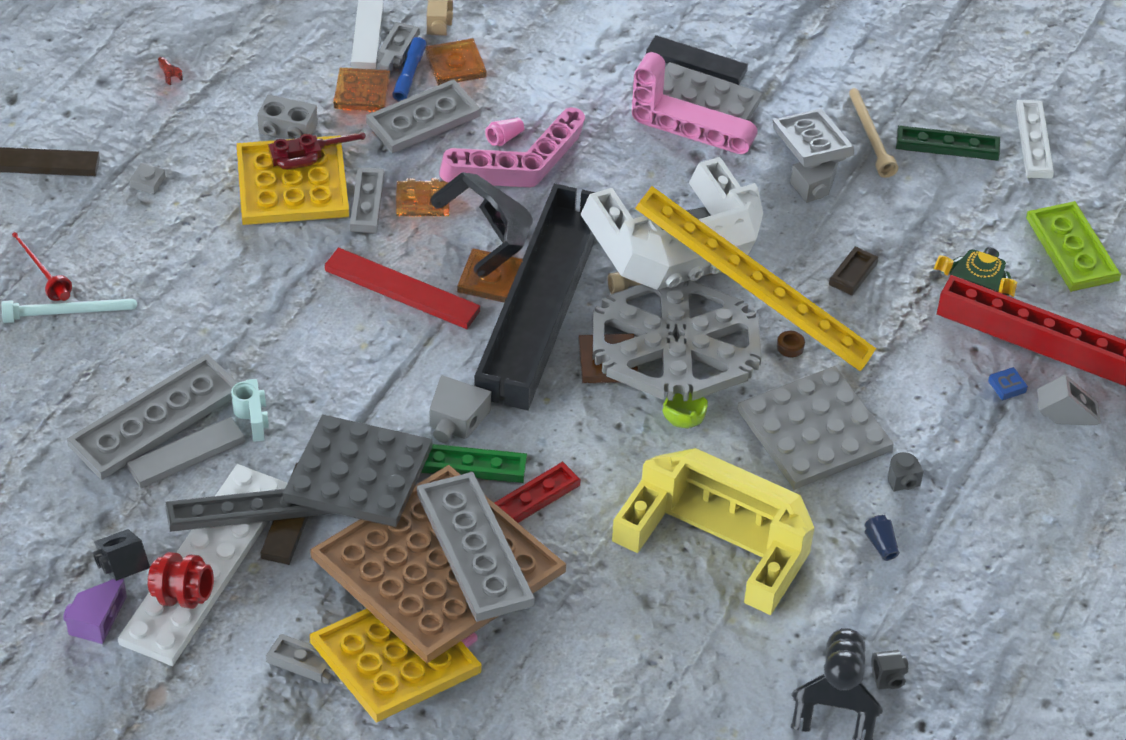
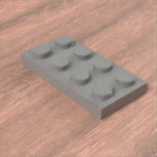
[663,62,762,121]
[366,79,481,154]
[773,109,854,167]

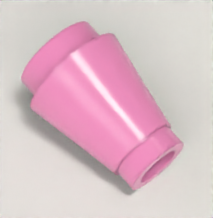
[485,117,524,146]

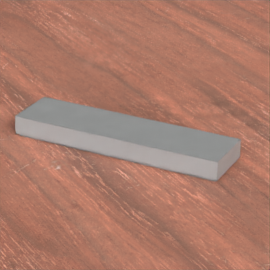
[127,417,245,488]

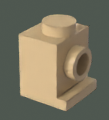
[427,0,453,35]

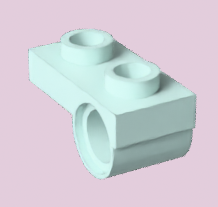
[231,379,269,442]

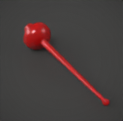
[12,232,72,301]

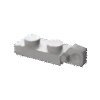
[377,22,420,78]
[266,634,347,688]

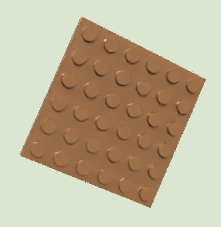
[310,465,566,663]

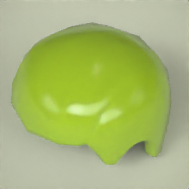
[662,393,708,429]

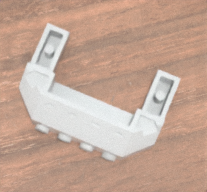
[581,157,763,290]

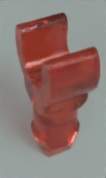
[158,57,183,85]

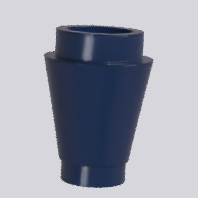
[864,515,900,561]

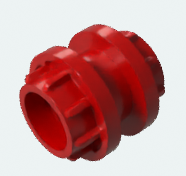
[147,552,214,609]

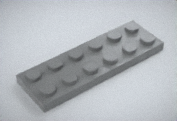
[67,354,238,480]
[417,472,535,622]

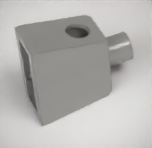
[429,375,491,443]

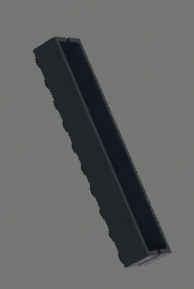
[474,183,596,411]

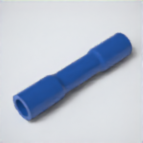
[392,37,427,101]

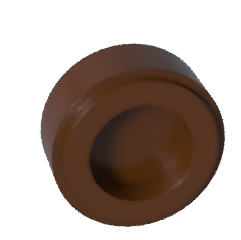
[777,330,805,358]

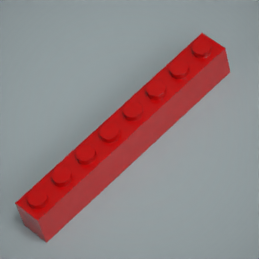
[936,275,1126,386]

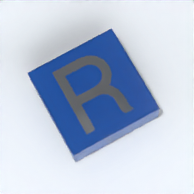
[988,367,1028,401]

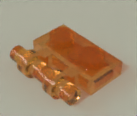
[396,178,449,216]

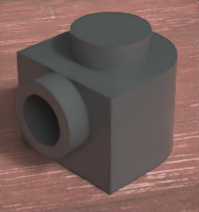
[888,452,924,492]
[871,650,908,690]

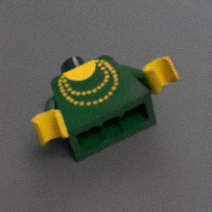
[933,247,1017,297]

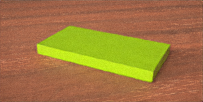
[1026,201,1121,292]

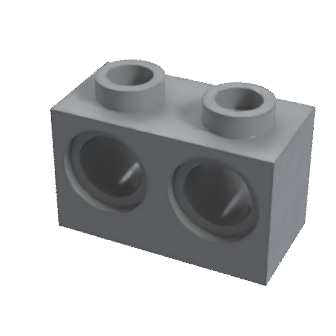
[257,94,318,139]

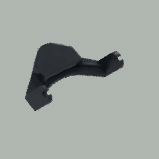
[430,172,533,277]

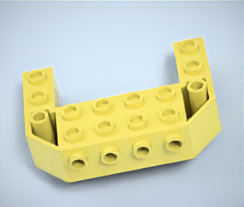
[612,448,814,615]

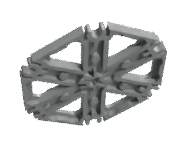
[593,280,762,401]

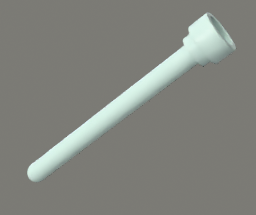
[2,299,137,323]

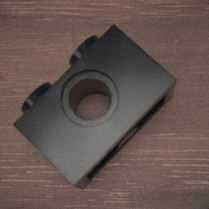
[93,529,150,581]

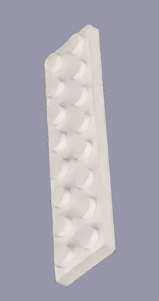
[118,464,288,666]

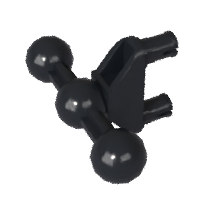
[790,628,883,740]

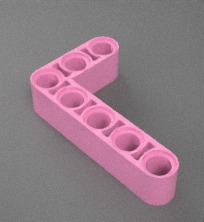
[632,52,758,154]

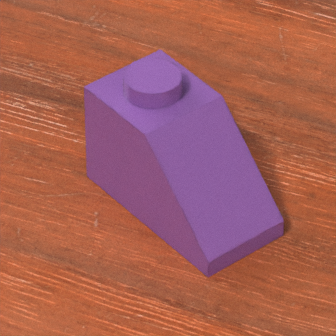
[63,579,127,644]

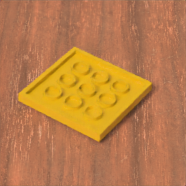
[236,136,349,225]
[310,608,482,723]

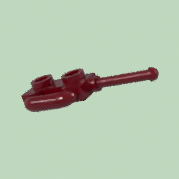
[268,132,366,170]

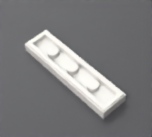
[351,0,384,69]
[1016,100,1054,179]

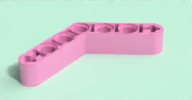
[439,107,585,188]

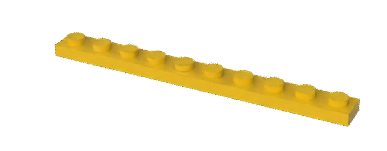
[635,186,876,371]

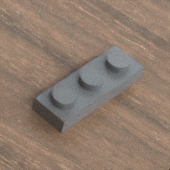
[350,168,384,233]

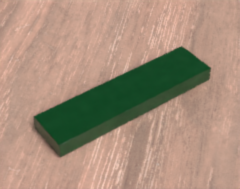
[896,125,1000,161]

